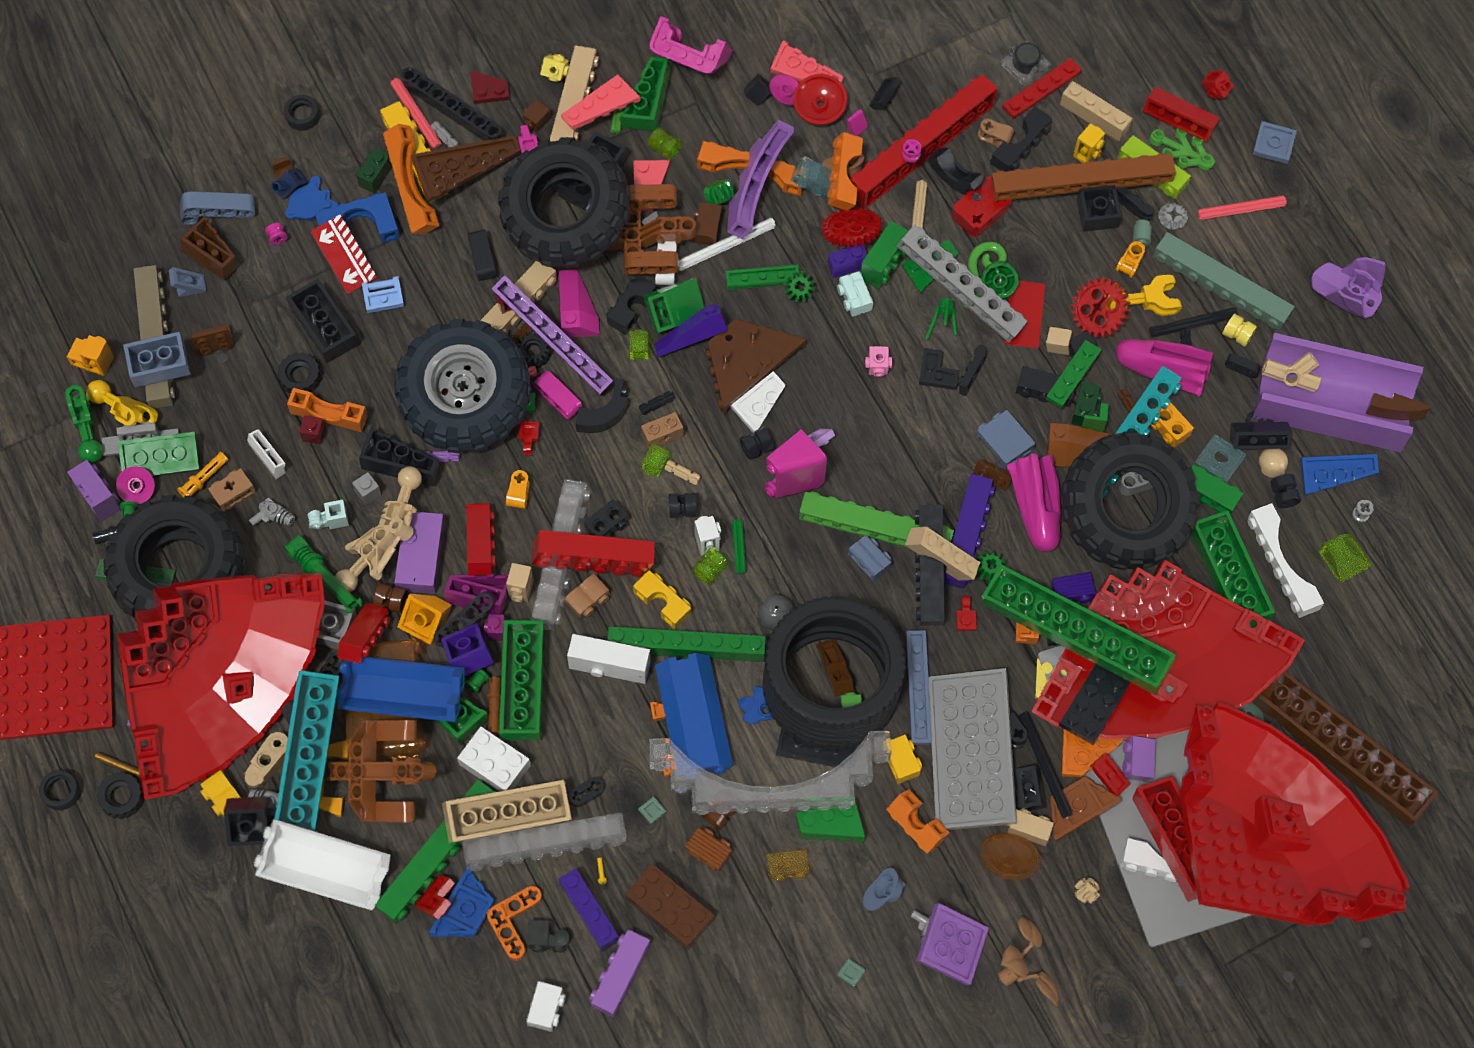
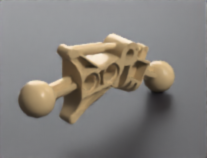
[335,466,422,592]

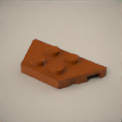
[1050,776,1122,841]

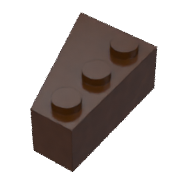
[180,216,236,280]

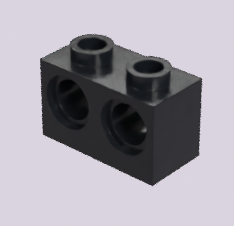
[584,499,629,537]

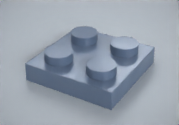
[1252,121,1297,164]

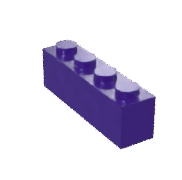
[558,868,619,952]

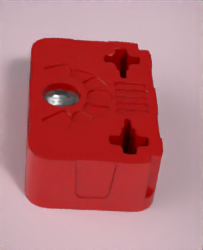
[952,177,1012,237]

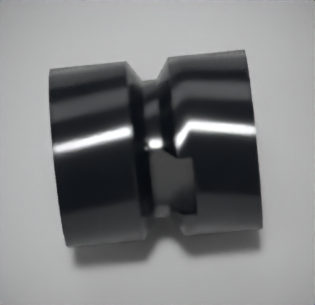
[739,427,774,460]
[1270,474,1302,508]
[669,492,696,518]

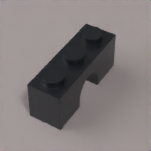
[606,275,657,335]

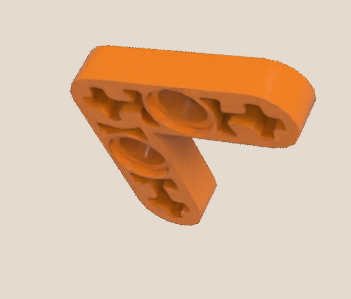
[487,886,542,961]

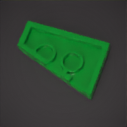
[901,239,958,295]

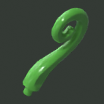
[962,241,1007,308]

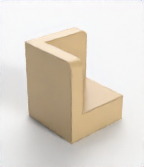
[1046,327,1072,355]

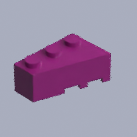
[444,573,509,615]

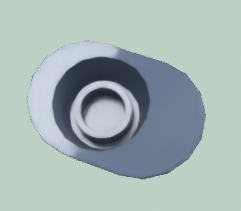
[863,868,905,911]

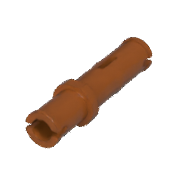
[487,677,501,736]

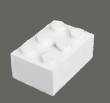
[457,727,531,792]

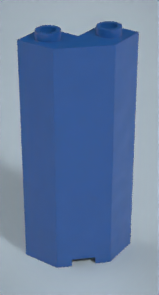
[655,653,733,780]
[335,657,464,722]

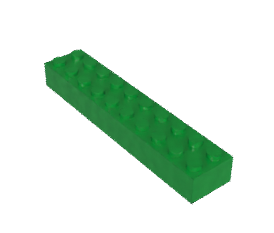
[982,565,1176,695]

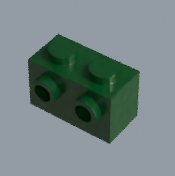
[356,148,392,194]
[1071,381,1102,426]

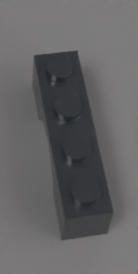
[990,106,1052,172]

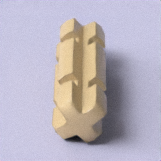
[665,460,701,485]

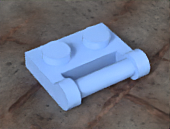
[362,276,404,313]

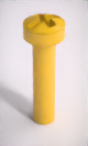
[597,858,607,884]

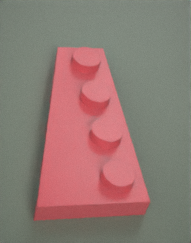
[561,74,640,130]

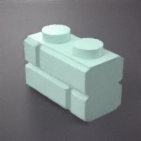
[837,271,873,316]

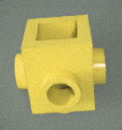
[540,54,569,82]

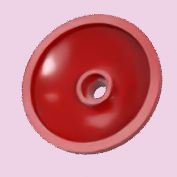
[793,74,847,125]

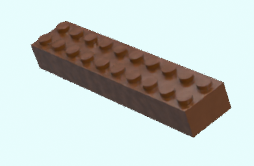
[1252,671,1439,827]

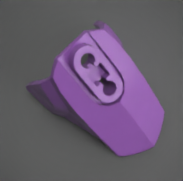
[1311,257,1386,319]

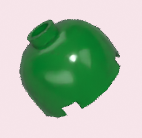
[981,261,1019,298]

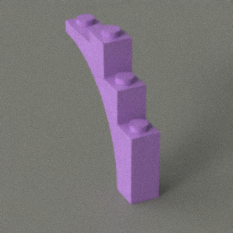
[727,120,794,239]

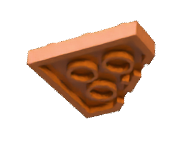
[1061,729,1123,778]

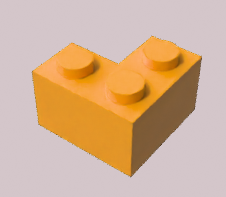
[67,335,114,376]

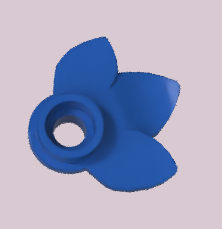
[738,686,772,724]

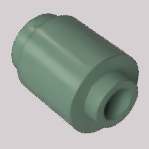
[1133,220,1152,248]

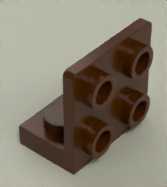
[190,324,234,355]

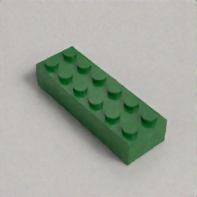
[1190,510,1275,627]
[499,620,545,741]

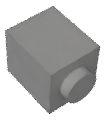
[352,472,381,505]

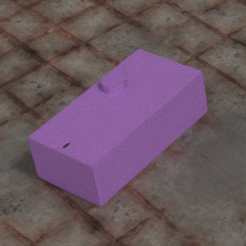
[395,512,445,594]

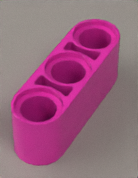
[533,370,583,420]

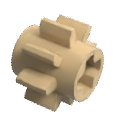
[1075,878,1100,903]

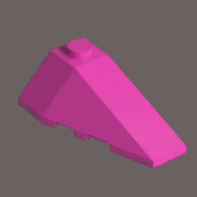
[559,269,600,338]

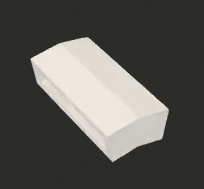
[247,429,286,479]

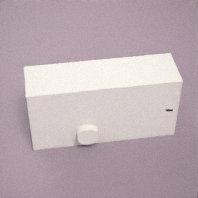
[567,634,651,684]

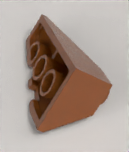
[1047,423,1113,468]

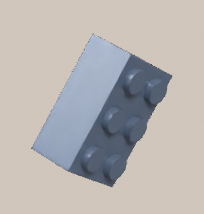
[123,332,191,388]

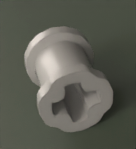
[1352,500,1374,523]

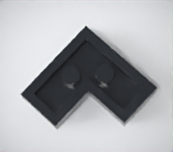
[919,348,959,390]

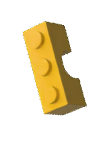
[633,570,691,630]

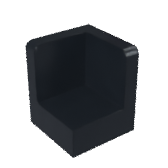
[744,73,771,105]

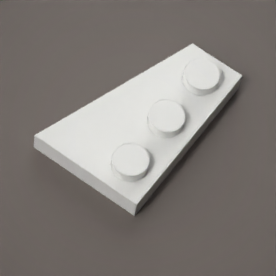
[731,371,785,433]

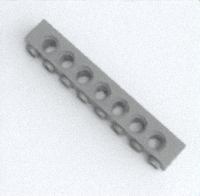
[897,224,1027,343]

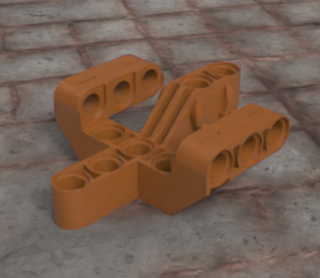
[605,184,696,275]
[323,720,436,822]

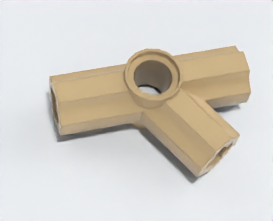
[1261,352,1321,393]

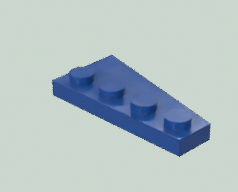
[1300,454,1379,496]

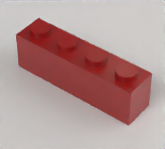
[1143,87,1220,142]
[466,503,495,576]
[337,603,390,664]

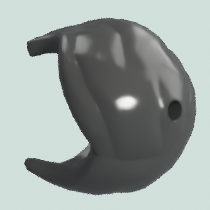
[758,594,793,631]

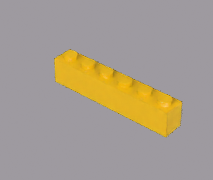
[380,101,448,201]

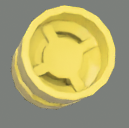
[1222,313,1257,347]

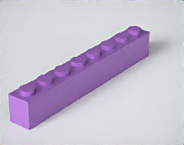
[492,275,613,396]

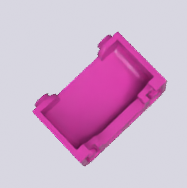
[650,16,733,74]
[765,430,827,498]

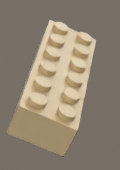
[442,780,571,843]

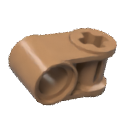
[978,119,1014,147]

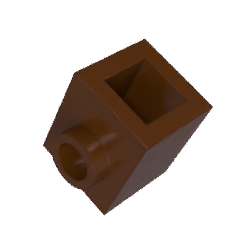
[522,100,551,133]

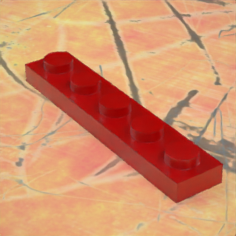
[1002,58,1082,120]

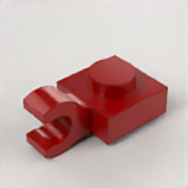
[519,421,540,456]
[956,596,977,631]

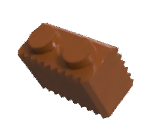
[685,827,732,873]

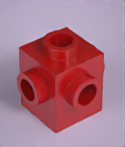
[1201,70,1234,99]

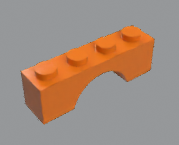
[827,132,863,210]
[287,388,368,432]

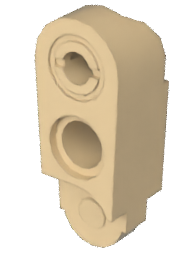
[244,732,288,788]

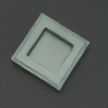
[638,796,666,825]
[837,958,865,988]

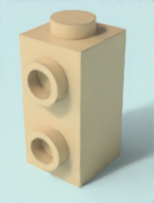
[1006,809,1054,846]

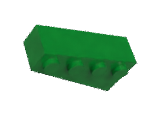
[435,697,489,745]

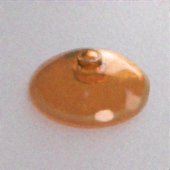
[980,833,1041,880]

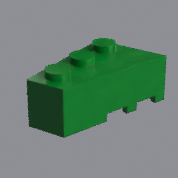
[795,799,865,844]

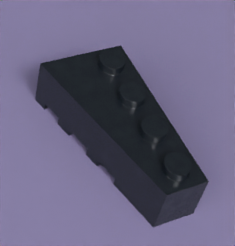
[359,426,440,486]

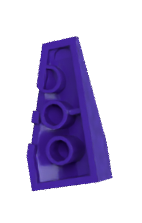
[654,303,727,357]

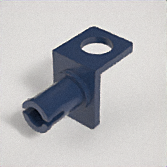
[270,168,308,199]

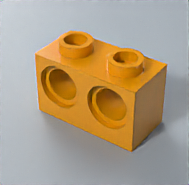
[1151,402,1194,447]

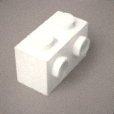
[695,516,721,556]
[527,982,566,1032]

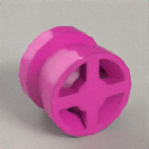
[902,139,921,162]
[265,223,288,245]

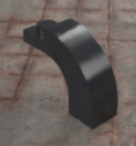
[927,148,986,195]
[576,378,628,433]

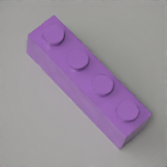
[589,930,650,1018]

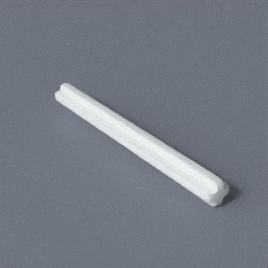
[678,218,775,271]

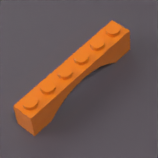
[383,124,439,235]
[697,141,808,196]

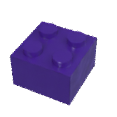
[441,623,494,676]

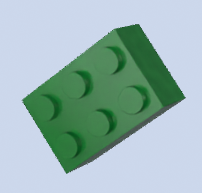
[861,221,909,290]

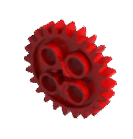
[822,206,882,248]
[1071,277,1131,338]

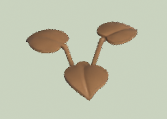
[999,916,1059,1007]

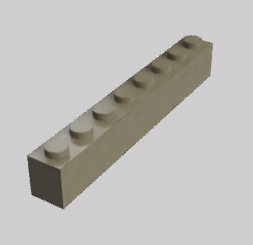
[134,265,175,408]

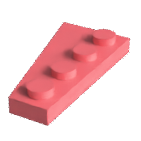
[770,41,843,83]

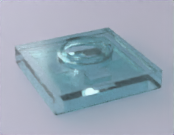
[1194,434,1247,483]

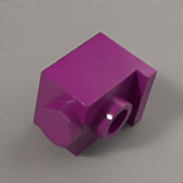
[484,614,505,641]

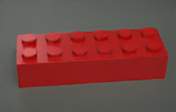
[531,530,654,577]
[1132,776,1198,902]

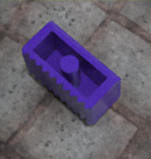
[827,244,867,278]
[1051,572,1096,604]

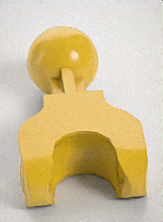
[1108,275,1182,316]
[86,380,158,426]

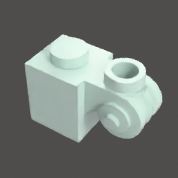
[308,500,349,529]

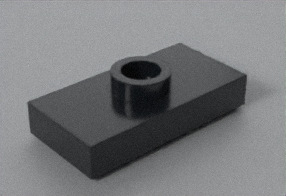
[869,77,901,109]

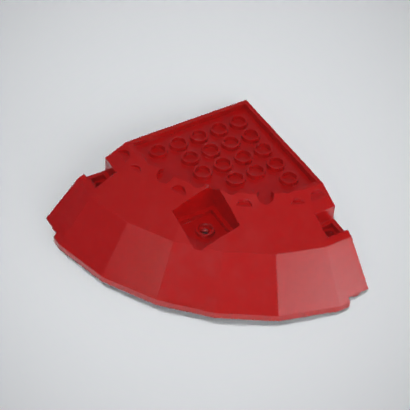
[1180,702,1410,925]

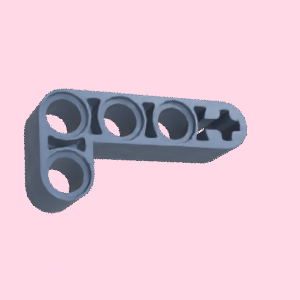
[180,192,255,225]

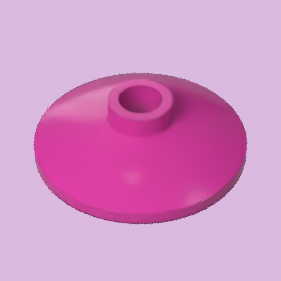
[770,75,799,105]
[116,466,155,504]

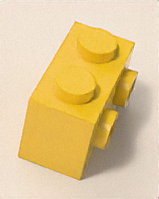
[1073,123,1105,163]

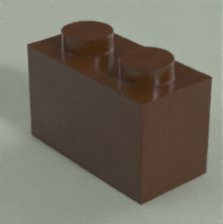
[694,202,722,245]

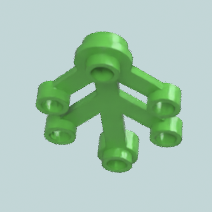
[1149,128,1215,170]

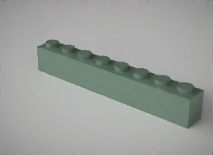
[1153,232,1295,331]

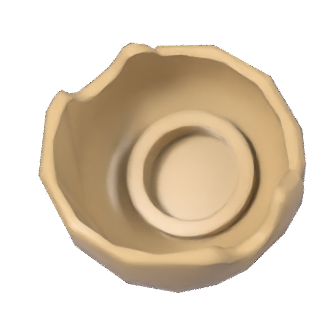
[1259,449,1288,478]

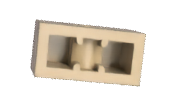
[506,563,534,602]

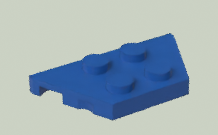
[429,867,494,937]

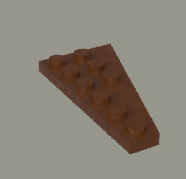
[411,135,521,203]

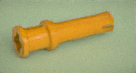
[177,452,228,498]

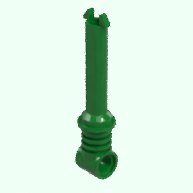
[283,535,362,614]

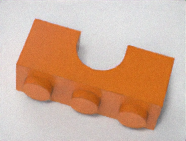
[886,789,950,853]

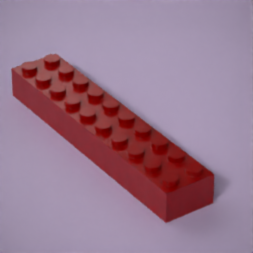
[850,74,997,210]

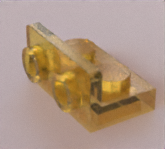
[766,849,810,881]

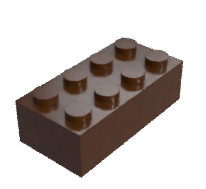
[625,864,714,951]

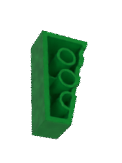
[619,57,671,131]

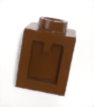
[271,157,298,180]

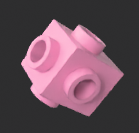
[865,347,892,377]

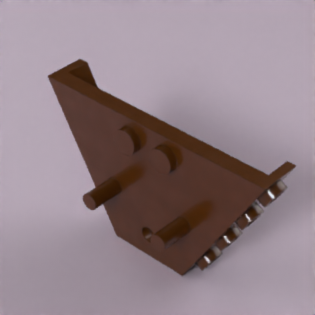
[705,319,807,416]

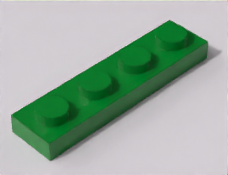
[1046,340,1101,409]

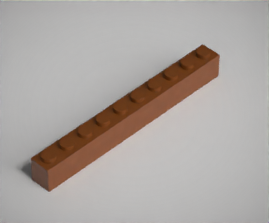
[990,153,1176,201]

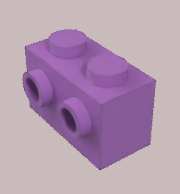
[1122,736,1155,782]

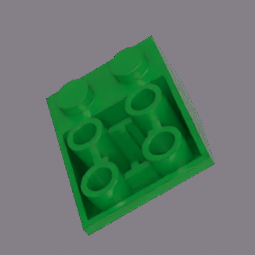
[643,278,705,333]

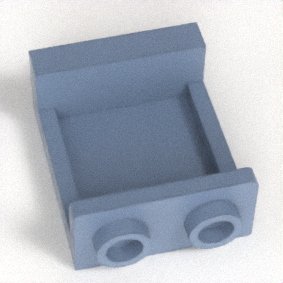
[976,410,1036,470]

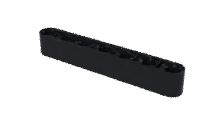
[401,67,502,141]

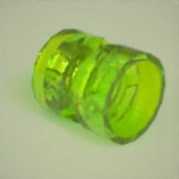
[647,127,681,160]
[692,548,728,585]

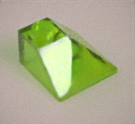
[1319,534,1373,583]

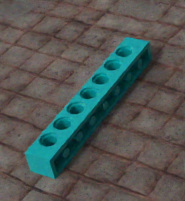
[1103,366,1182,499]

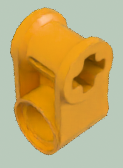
[1115,241,1145,279]
[506,470,530,509]

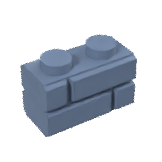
[848,535,892,582]

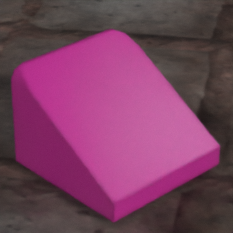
[847,109,868,136]

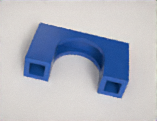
[315,192,400,243]

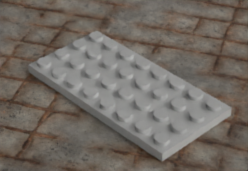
[928,668,1017,830]

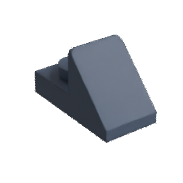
[169,267,206,297]

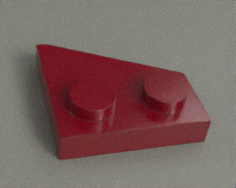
[470,71,509,104]

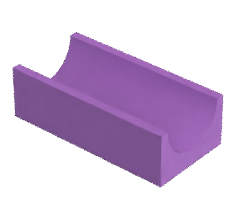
[1252,333,1424,452]

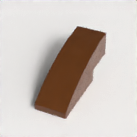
[1366,393,1431,420]
[816,639,854,697]

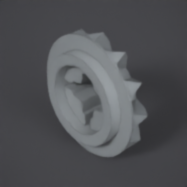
[1158,202,1188,230]

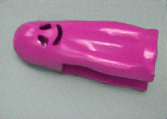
[1116,339,1213,396]
[1007,453,1061,552]

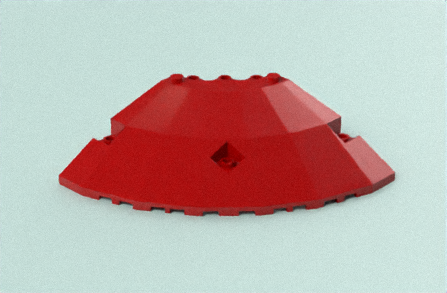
[1031,560,1305,739]
[117,573,325,800]

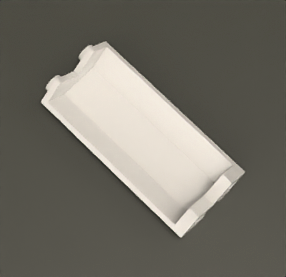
[254,820,390,910]

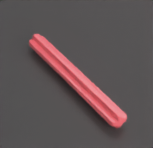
[391,78,441,149]
[1197,196,1286,220]

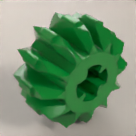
[703,179,735,205]
[784,271,815,303]
[976,550,1006,584]

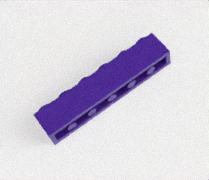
[944,474,995,589]

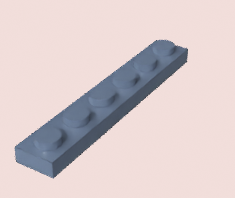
[906,630,932,745]

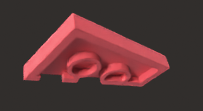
[634,160,670,212]

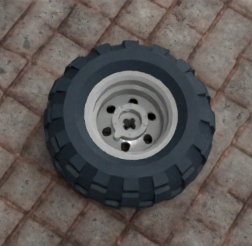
[394,318,531,453]

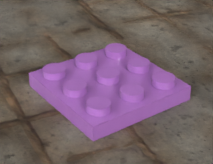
[916,903,989,985]

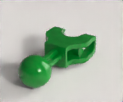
[65,385,103,463]

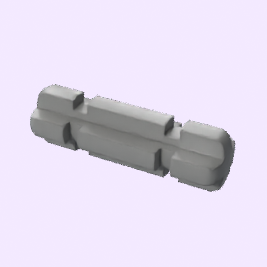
[431,121,459,147]

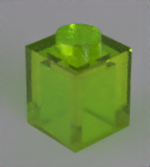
[629,329,649,360]
[642,444,670,477]

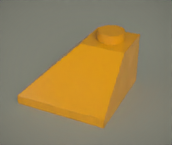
[397,594,452,645]

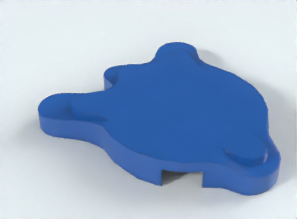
[285,176,339,221]

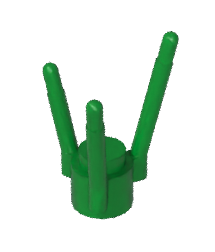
[925,298,957,340]

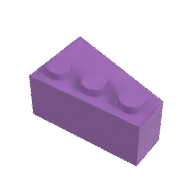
[67,460,121,522]

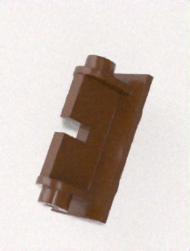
[973,459,1012,491]

